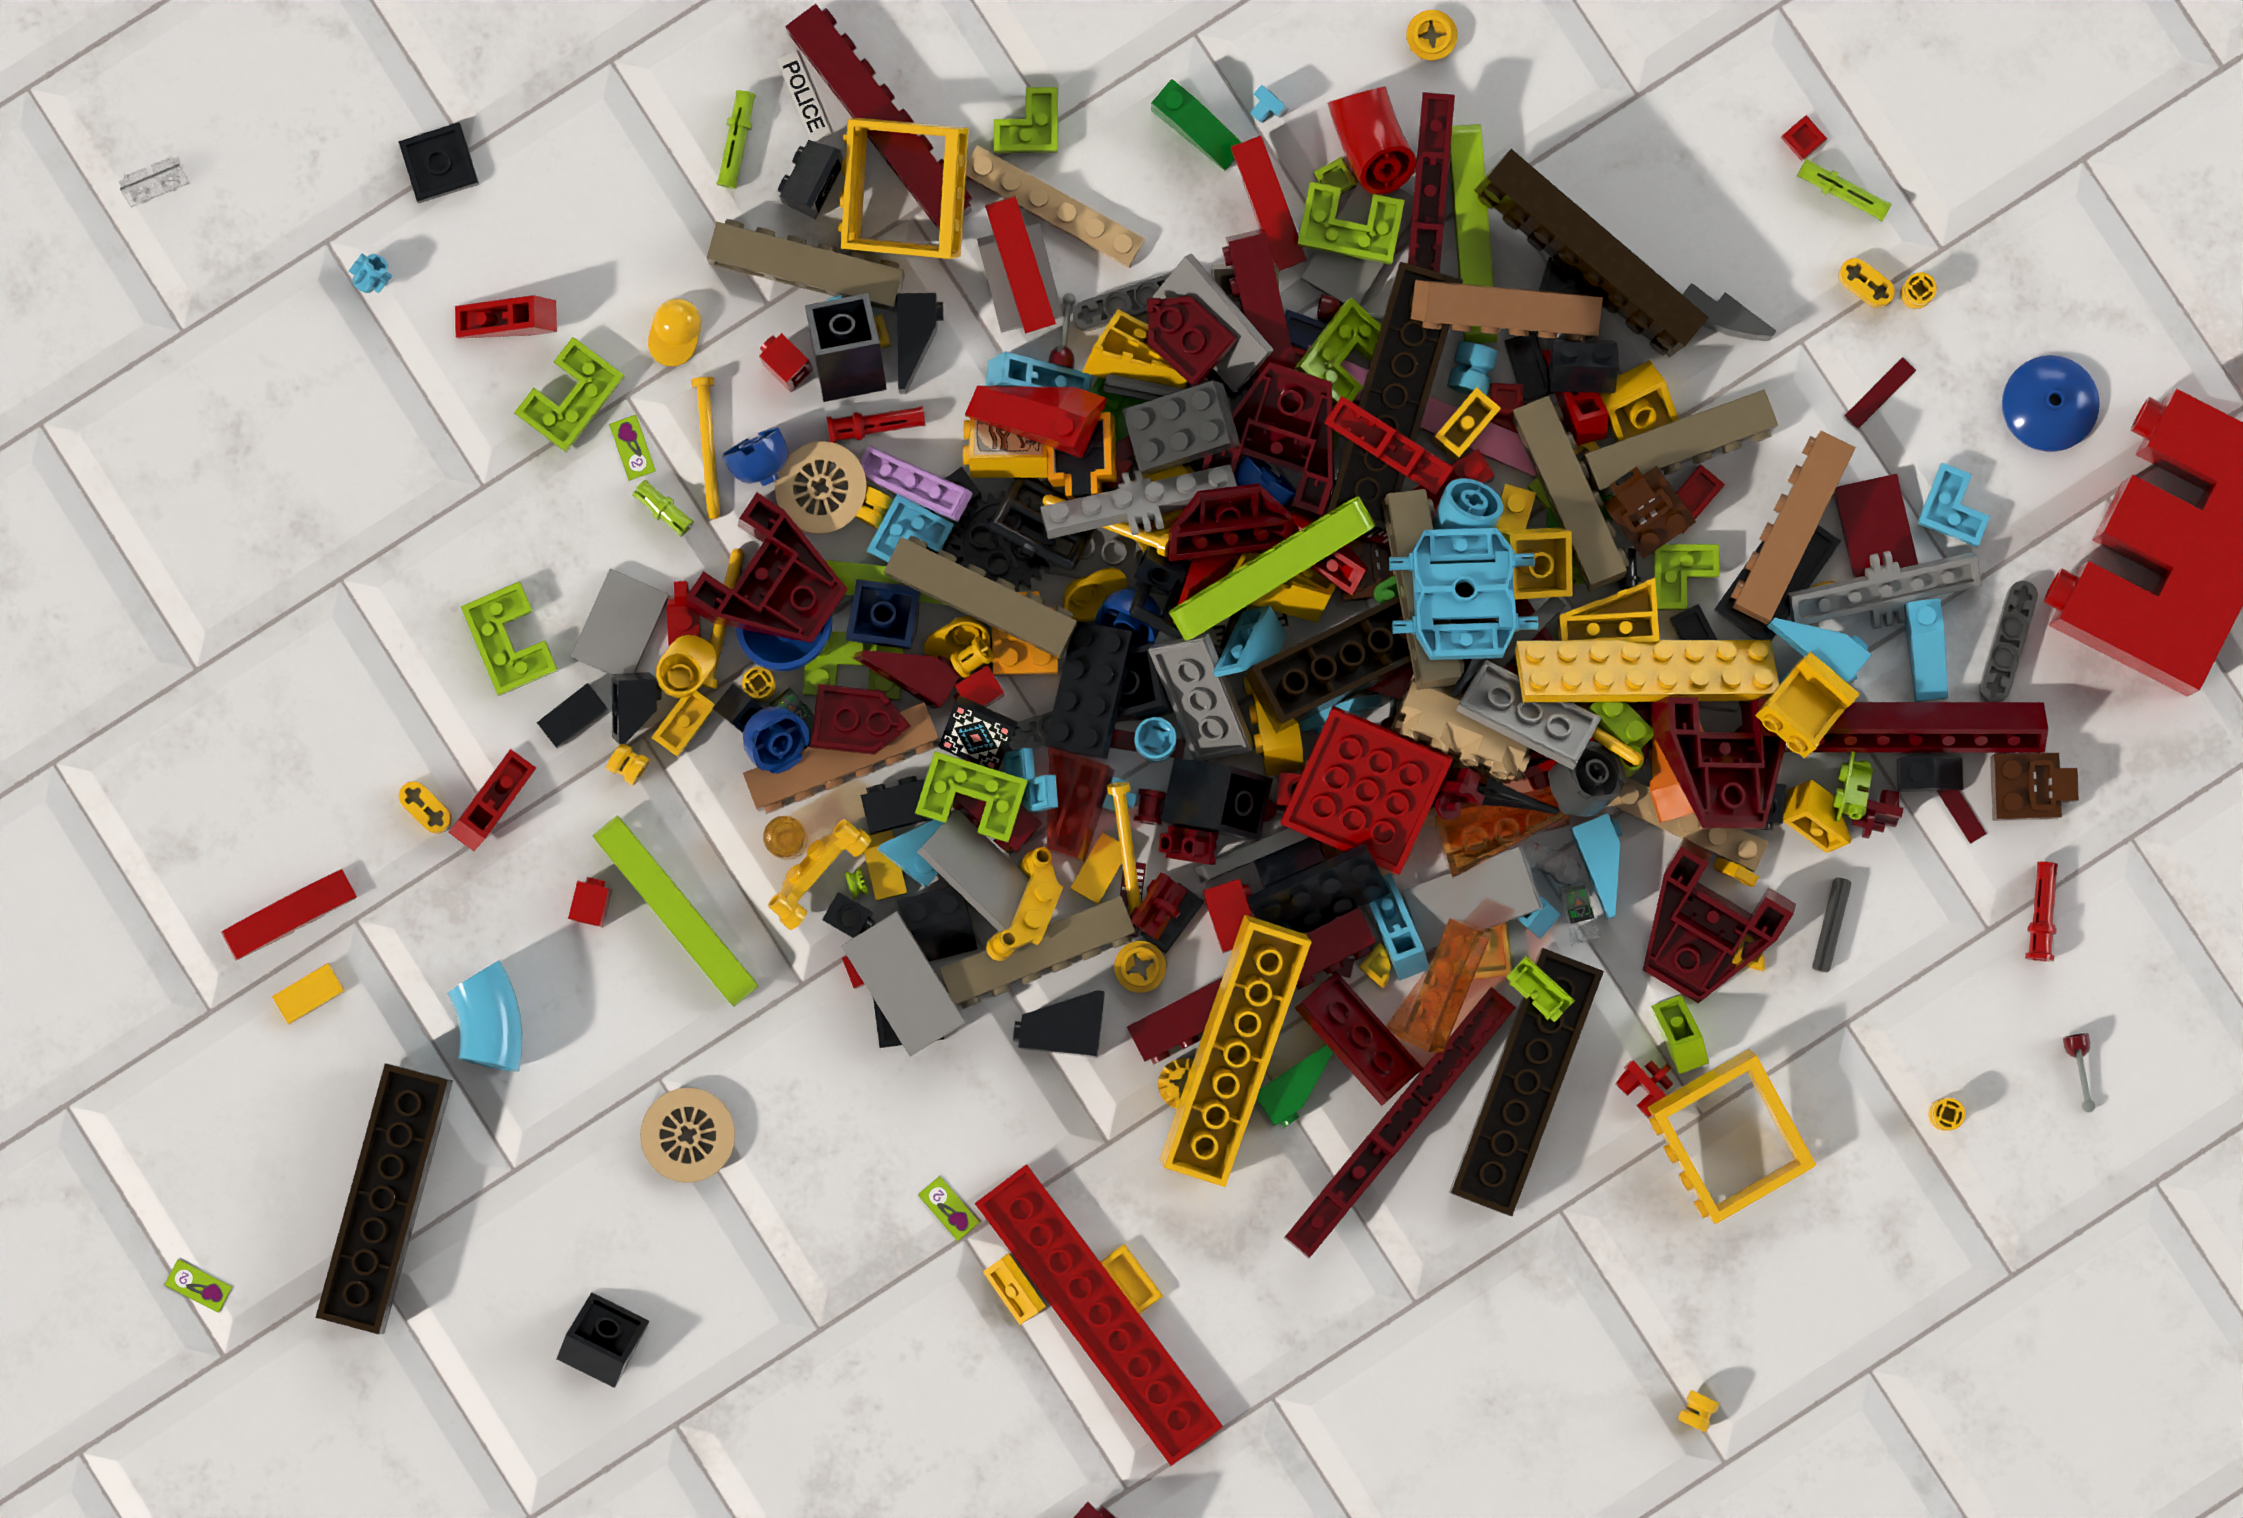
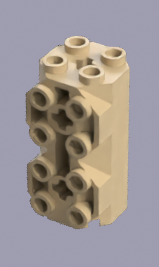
[1391,673,1531,784]

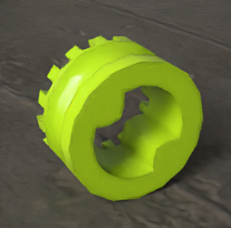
[845,867,869,899]

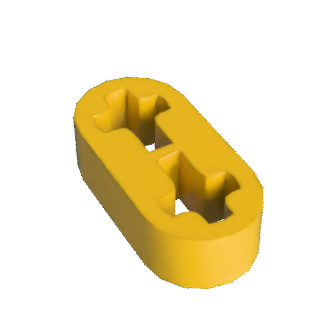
[1838,258,1895,308]
[398,781,452,834]

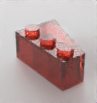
[1047,746,1115,862]

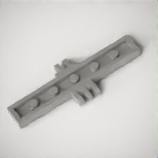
[1040,464,1237,539]
[1788,551,1981,629]

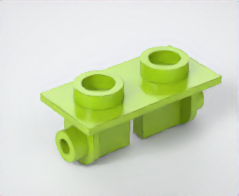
[1833,751,1873,822]
[1506,956,1575,1022]

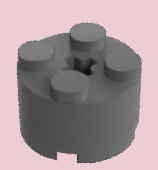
[1548,741,1626,817]

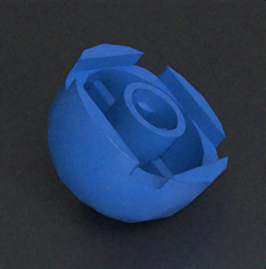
[722,427,788,486]
[1234,455,1296,508]
[1095,588,1162,648]
[743,707,810,774]

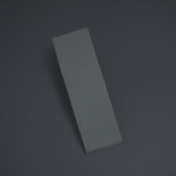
[1682,283,1776,341]

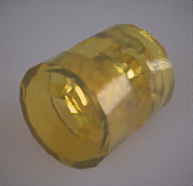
[763,816,808,860]

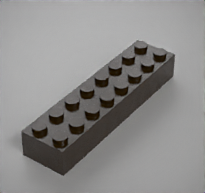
[1474,149,1709,357]
[1326,262,1463,529]
[1246,582,1498,733]
[1449,948,1604,1217]
[315,1063,453,1334]

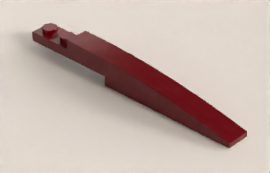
[1407,92,1455,273]
[1284,987,1516,1259]

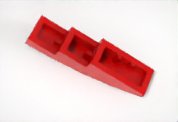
[1231,135,1307,272]
[985,196,1056,334]
[1324,396,1455,496]
[221,869,357,961]

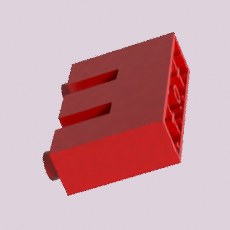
[2043,389,2243,696]

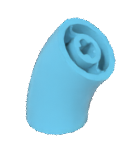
[1431,478,1503,530]
[447,960,523,1072]

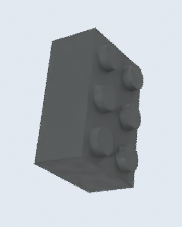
[1123,380,1241,475]

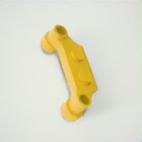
[768,819,872,930]
[986,847,1064,961]

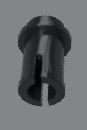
[1615,548,1641,590]

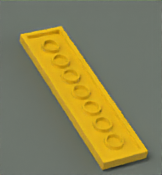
[1515,640,1779,702]

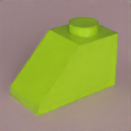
[1651,995,1709,1074]

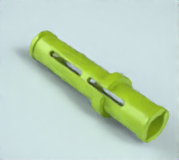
[716,90,756,189]
[1797,158,1892,222]

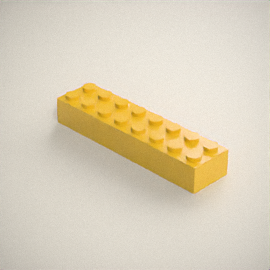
[1159,915,1311,1187]

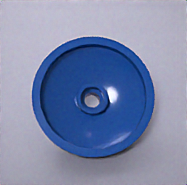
[2002,355,2100,452]
[736,615,833,671]

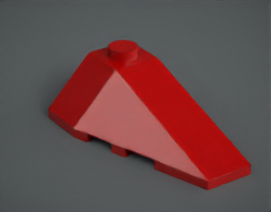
[965,385,1107,458]

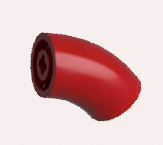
[1327,86,1417,195]

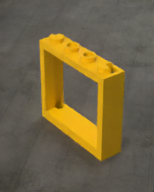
[838,118,969,259]
[1647,1049,1817,1224]

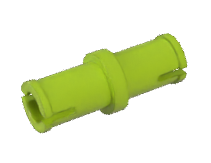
[632,480,694,537]

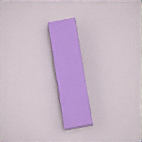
[860,446,973,522]

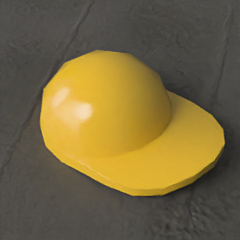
[648,298,702,367]
[1062,567,1128,622]
[924,615,990,669]
[656,635,716,698]

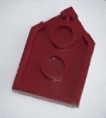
[1147,296,1238,387]
[810,684,911,755]

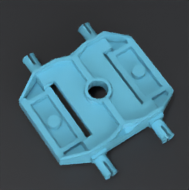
[1389,528,1538,660]

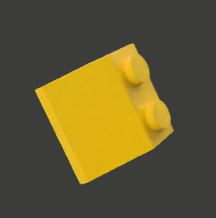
[1599,360,1679,443]

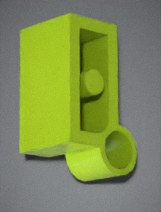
[1587,702,1654,778]

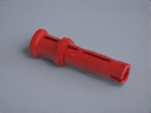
[826,406,926,443]
[2025,861,2058,962]

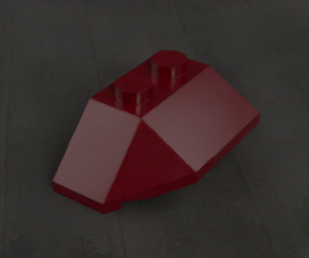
[1168,483,1294,561]

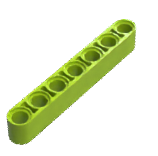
[1449,124,1497,344]
[1169,496,1375,641]
[592,815,759,1007]

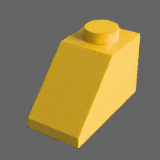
[1783,779,1851,853]

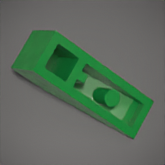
[1151,79,1242,171]
[1256,1044,1334,1128]

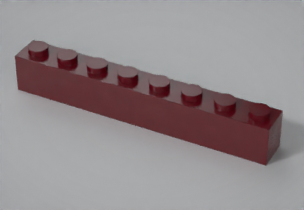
[785,3,973,231]
[1784,702,2049,753]
[1127,907,1376,1065]

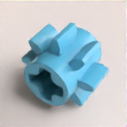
[349,253,392,293]

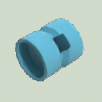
[1447,341,1499,396]
[1134,717,1176,763]

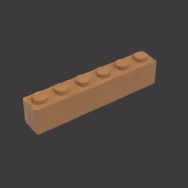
[1411,280,1603,341]
[1731,431,1856,624]
[743,702,940,814]

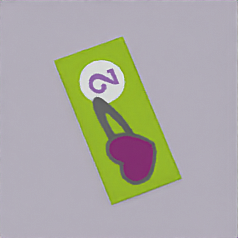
[609,415,656,481]
[918,1176,980,1241]
[164,1259,232,1313]

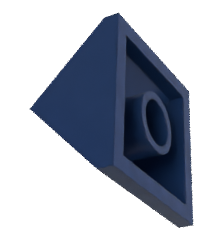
[846,579,921,649]

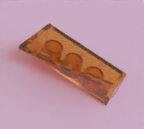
[1435,786,1570,878]
[1386,918,1492,1053]

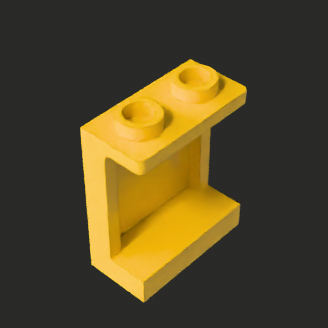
[1755,651,1860,758]

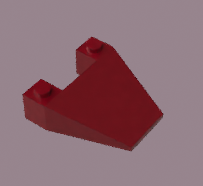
[1201,362,1335,515]
[684,492,848,643]
[1652,697,1786,829]
[1643,837,1796,1004]

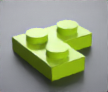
[994,87,1058,153]
[1653,544,1720,610]

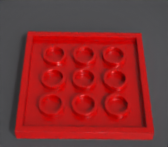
[1280,705,1453,875]

